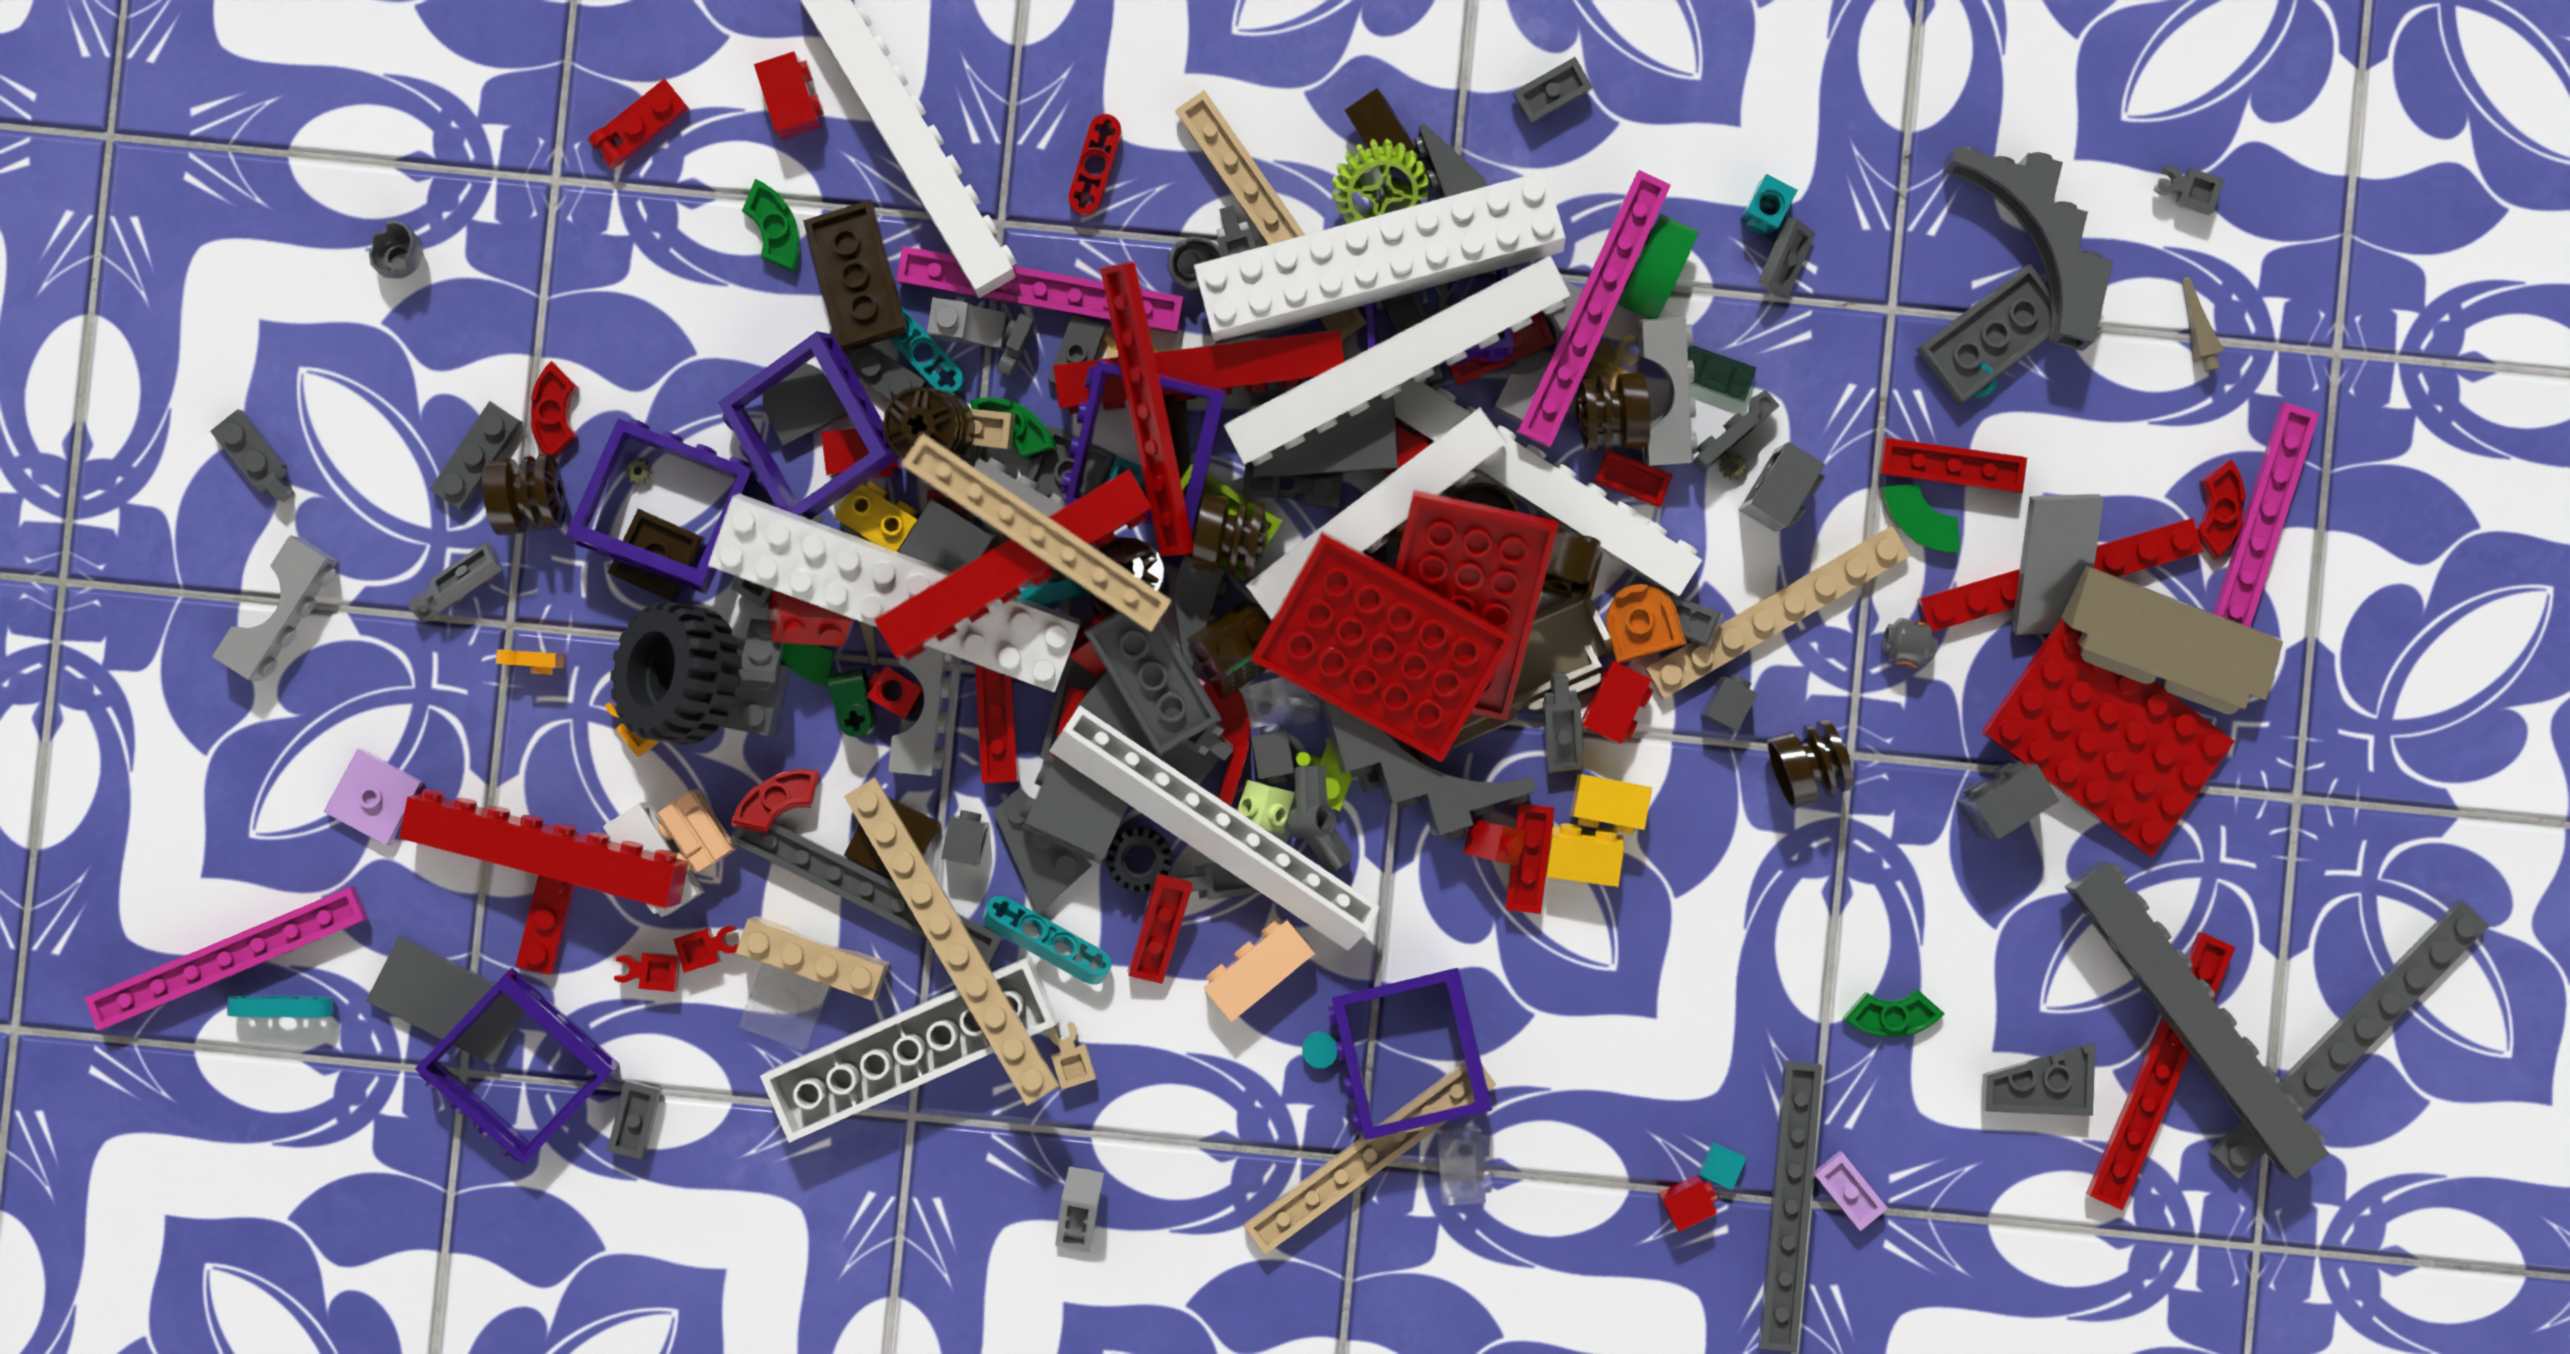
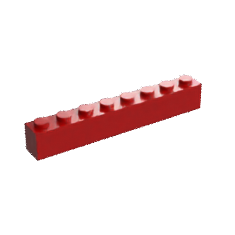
[1053,330,1344,415]
[873,469,1152,661]
[399,789,689,909]

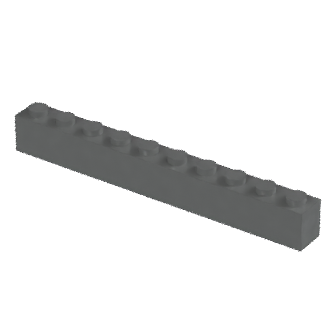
[2064,861,2329,1180]

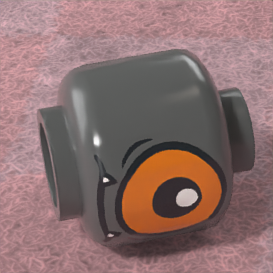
[1881,618,1938,668]

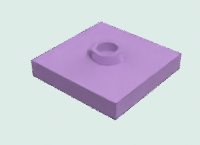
[323,749,424,845]

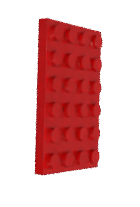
[1395,490,1558,721]
[1251,531,1515,762]
[1980,618,2235,857]

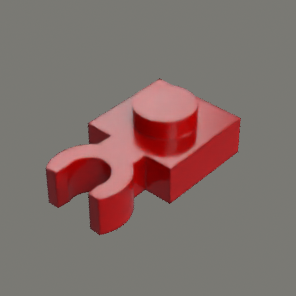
[673,925,739,973]
[614,952,680,992]

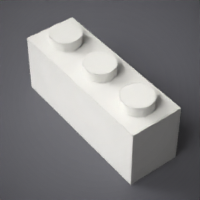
[603,802,705,917]

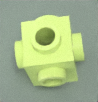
[1237,779,1295,834]

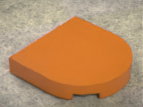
[1605,584,1687,664]

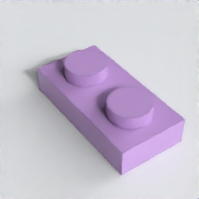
[1813,1151,1888,1231]

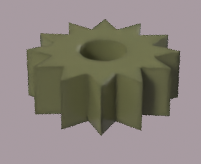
[1718,452,1748,480]
[624,457,653,486]

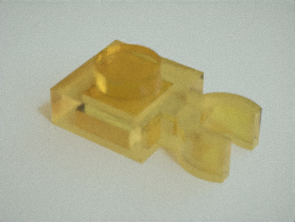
[1584,335,1642,387]

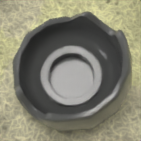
[369,221,424,279]
[1167,237,1223,291]

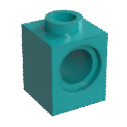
[1741,174,1798,235]

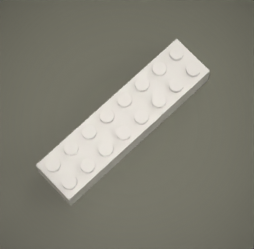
[1246,407,1506,620]
[760,956,1059,1143]

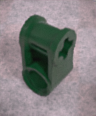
[827,667,877,737]

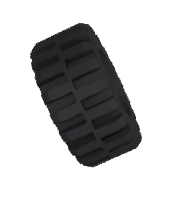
[610,601,742,745]

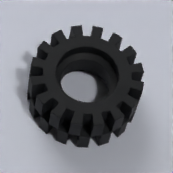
[1106,827,1172,893]

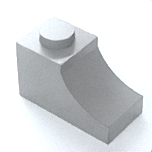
[927,297,1008,350]
[1055,1166,1104,1252]

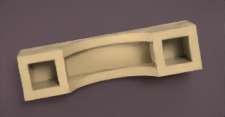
[736,916,890,1001]

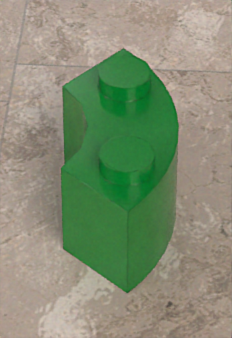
[1617,213,1699,319]

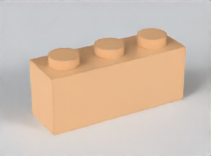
[1204,918,1315,1022]

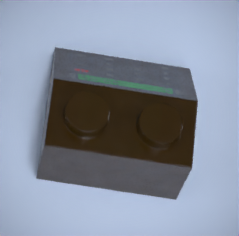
[1187,601,1271,700]

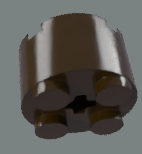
[1541,527,1603,600]

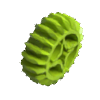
[1332,138,1429,224]

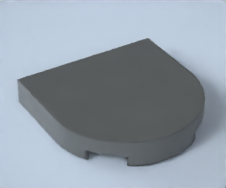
[763,363,848,447]

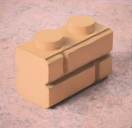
[657,789,737,874]

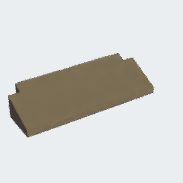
[2061,566,2283,715]
[1451,594,1613,748]

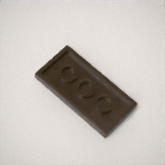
[803,199,909,353]

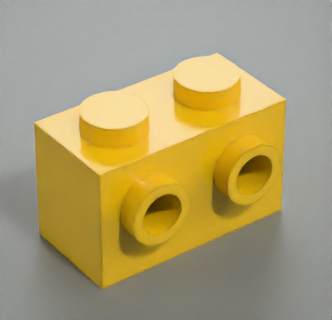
[834,481,918,552]
[1570,774,1652,835]
[1546,823,1624,887]

